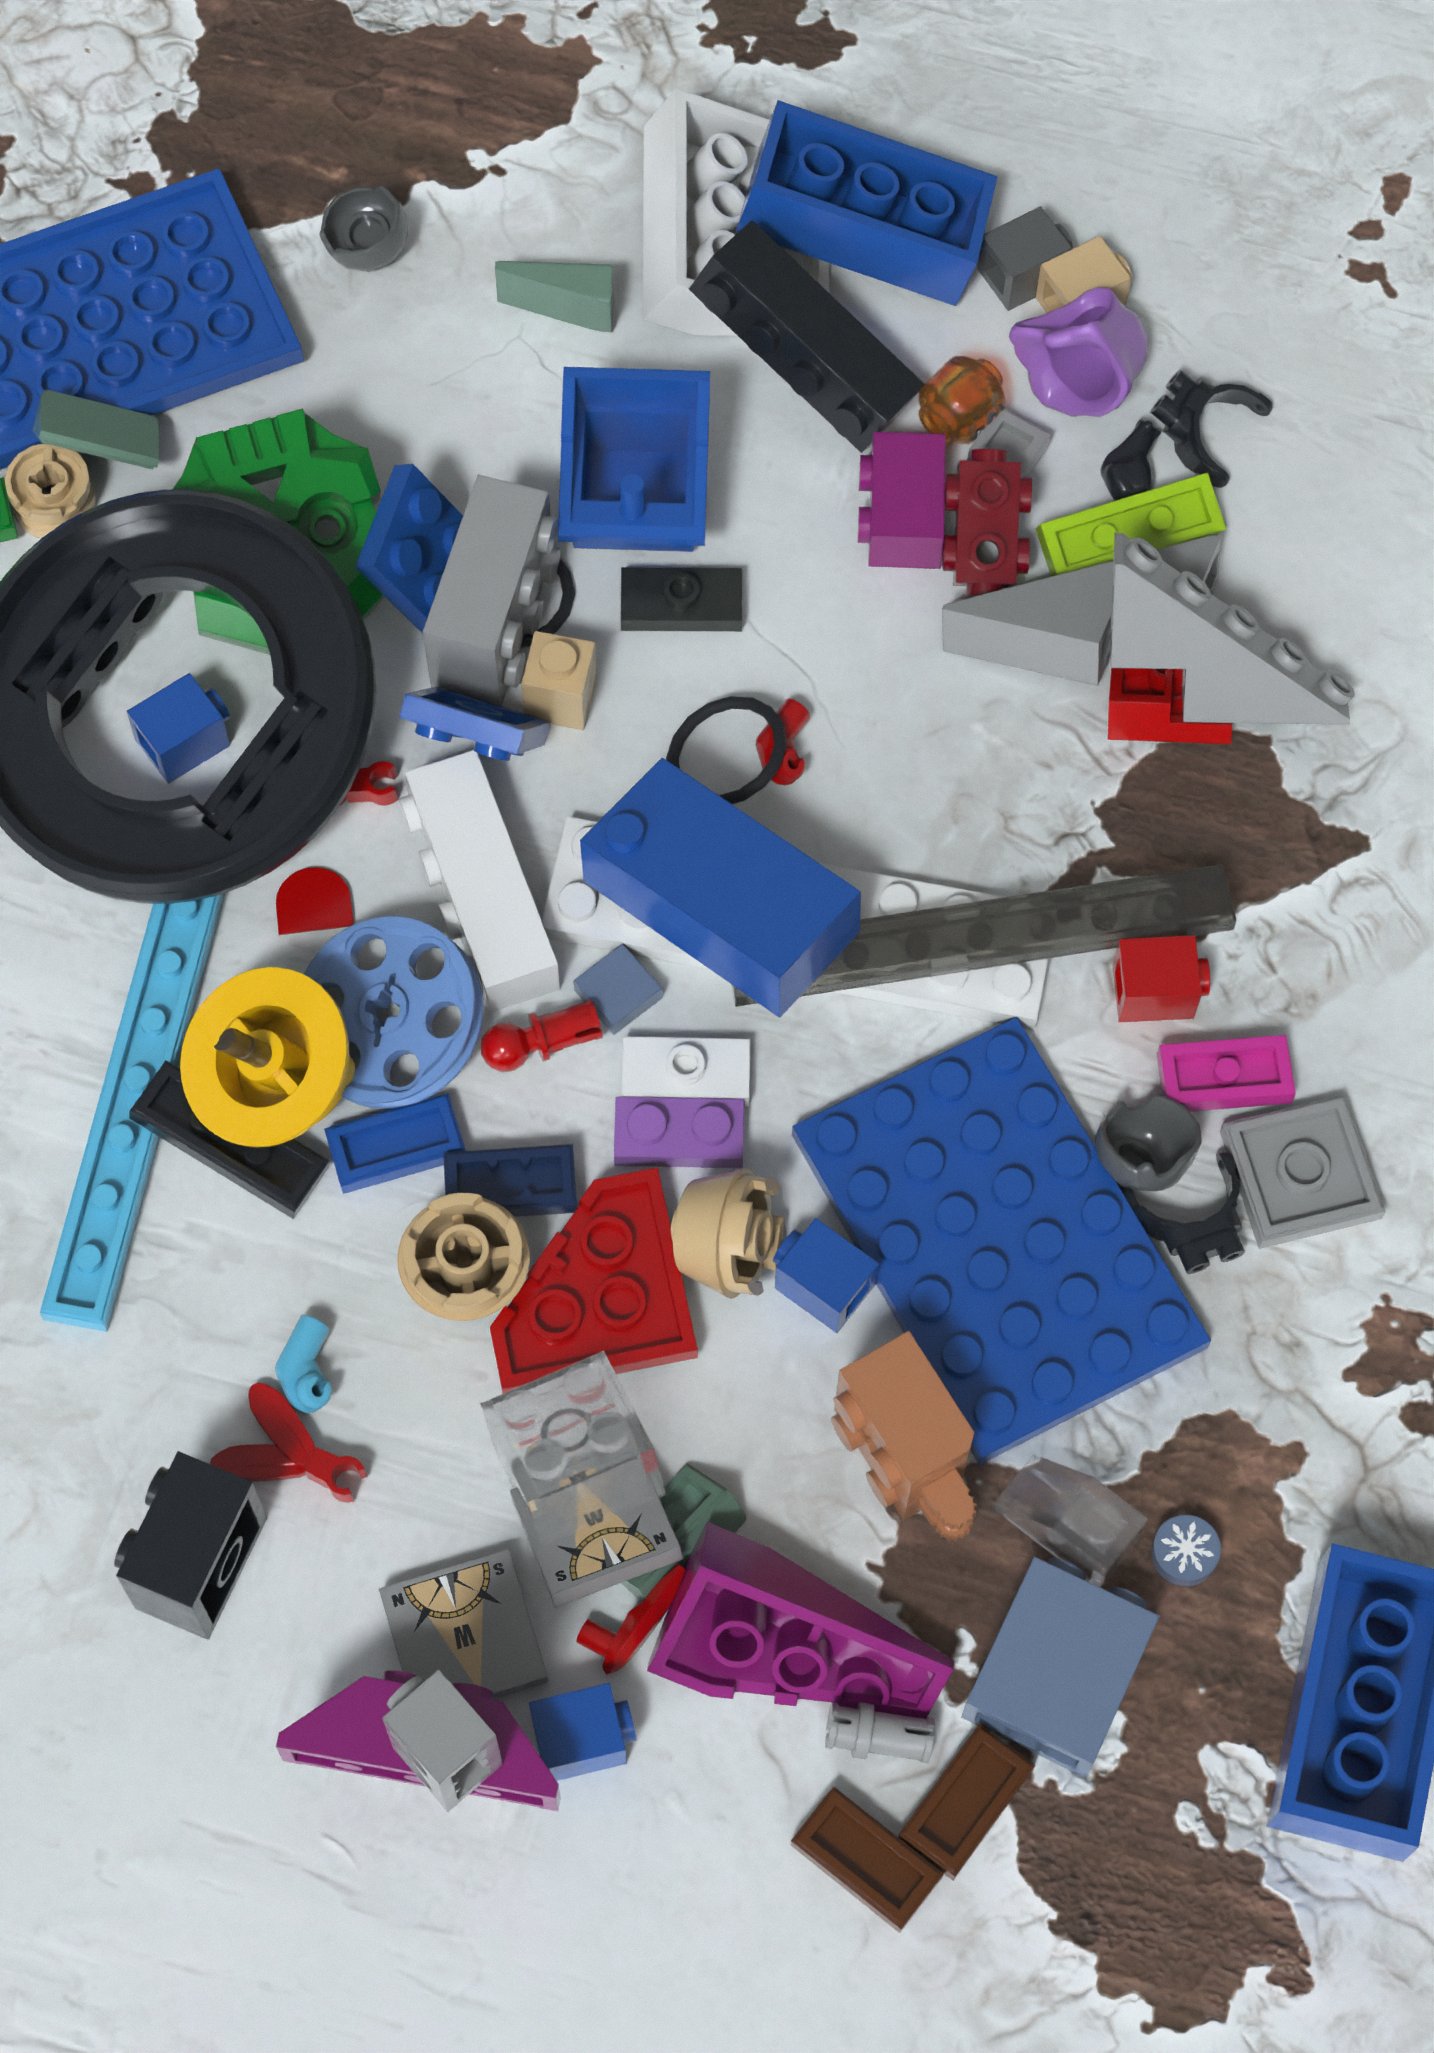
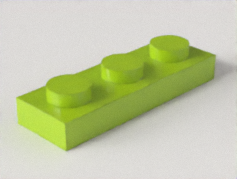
[1035,472,1226,577]

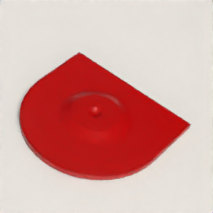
[276,867,354,935]

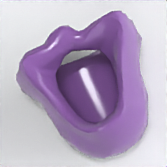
[1009,287,1148,417]

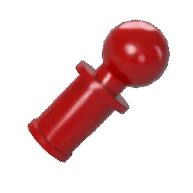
[481,999,603,1072]

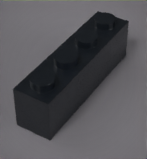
[689,220,925,453]

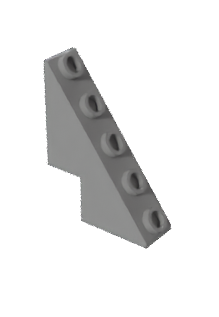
[1110,533,1355,725]
[942,535,1221,686]

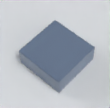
[573,944,663,1035]

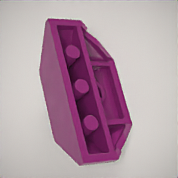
[276,1670,561,1811]

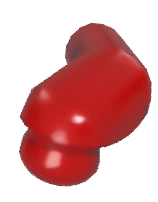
[755,699,810,786]

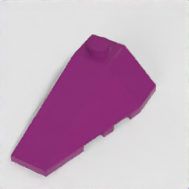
[647,1522,954,1719]

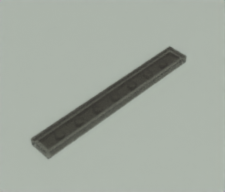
[731,864,1237,1007]

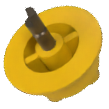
[180,967,355,1147]

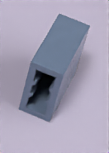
[961,1557,1160,1778]

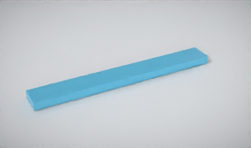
[40,893,225,1332]

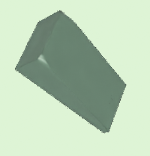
[495,261,614,332]

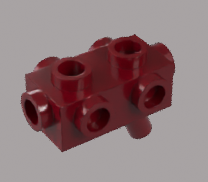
[942,449,1032,597]

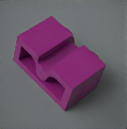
[857,432,945,569]

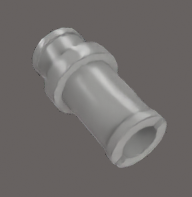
[825,1702,935,1763]

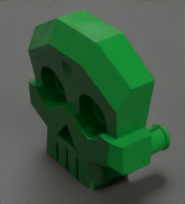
[172,408,385,655]

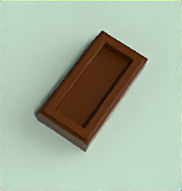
[898,1724,1036,1881]
[790,1786,944,1933]

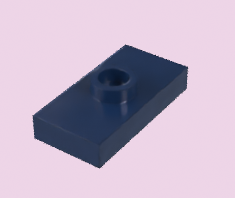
[443,1144,577,1217]

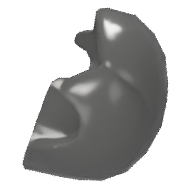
[319,185,408,272]
[1095,1094,1202,1191]

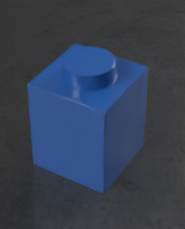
[127,673,231,784]
[773,1218,879,1333]
[528,1683,636,1781]

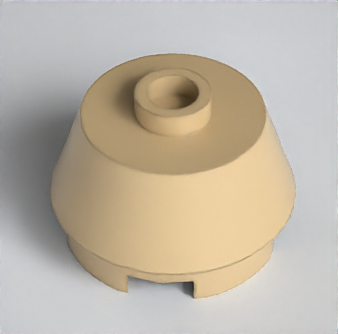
[671,1168,784,1299]
[397,1193,530,1321]

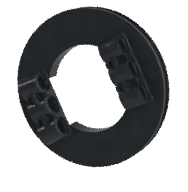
[0,490,376,904]

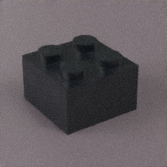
[114,1451,267,1640]

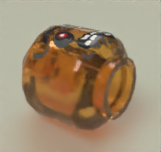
[918,356,1006,444]

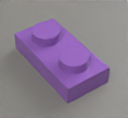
[614,1097,744,1168]

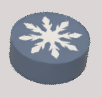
[1151,1515,1221,1586]

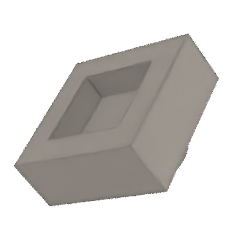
[967,407,1050,476]

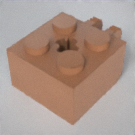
[831,1331,977,1542]

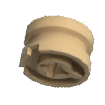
[5,443,96,538]

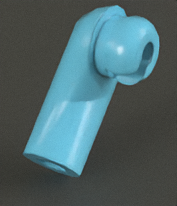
[275,1315,332,1413]

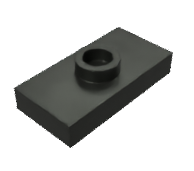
[621,567,742,632]

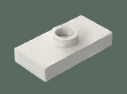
[621,1037,750,1106]

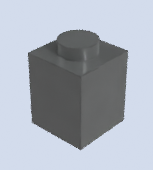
[977,206,1073,311]

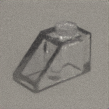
[992,1454,1148,1588]

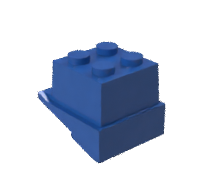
[558,367,710,552]

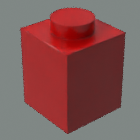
[1112,936,1210,1022]

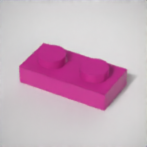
[1156,1035,1296,1112]

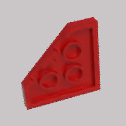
[490,1167,698,1397]

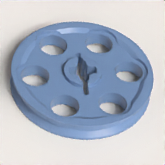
[304,916,484,1109]

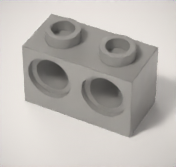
[382,1669,503,1812]

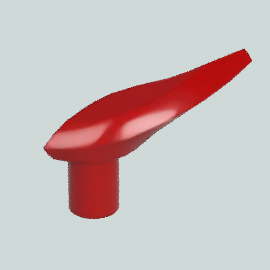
[576,1564,686,1675]

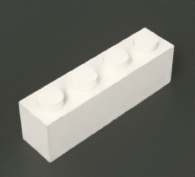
[399,750,560,1013]

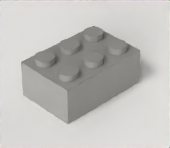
[422,474,560,706]

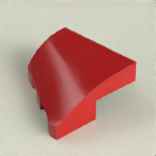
[1108,668,1232,744]

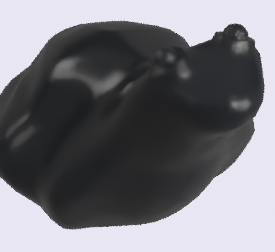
[1100,419,1161,501]

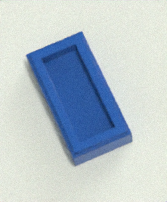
[324,1093,466,1194]

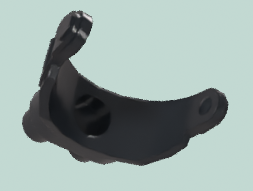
[1150,369,1273,488]
[1120,1151,1245,1274]

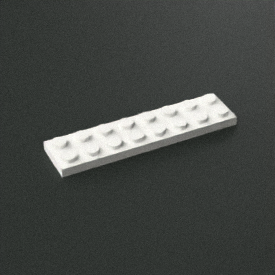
[541,816,1057,1030]

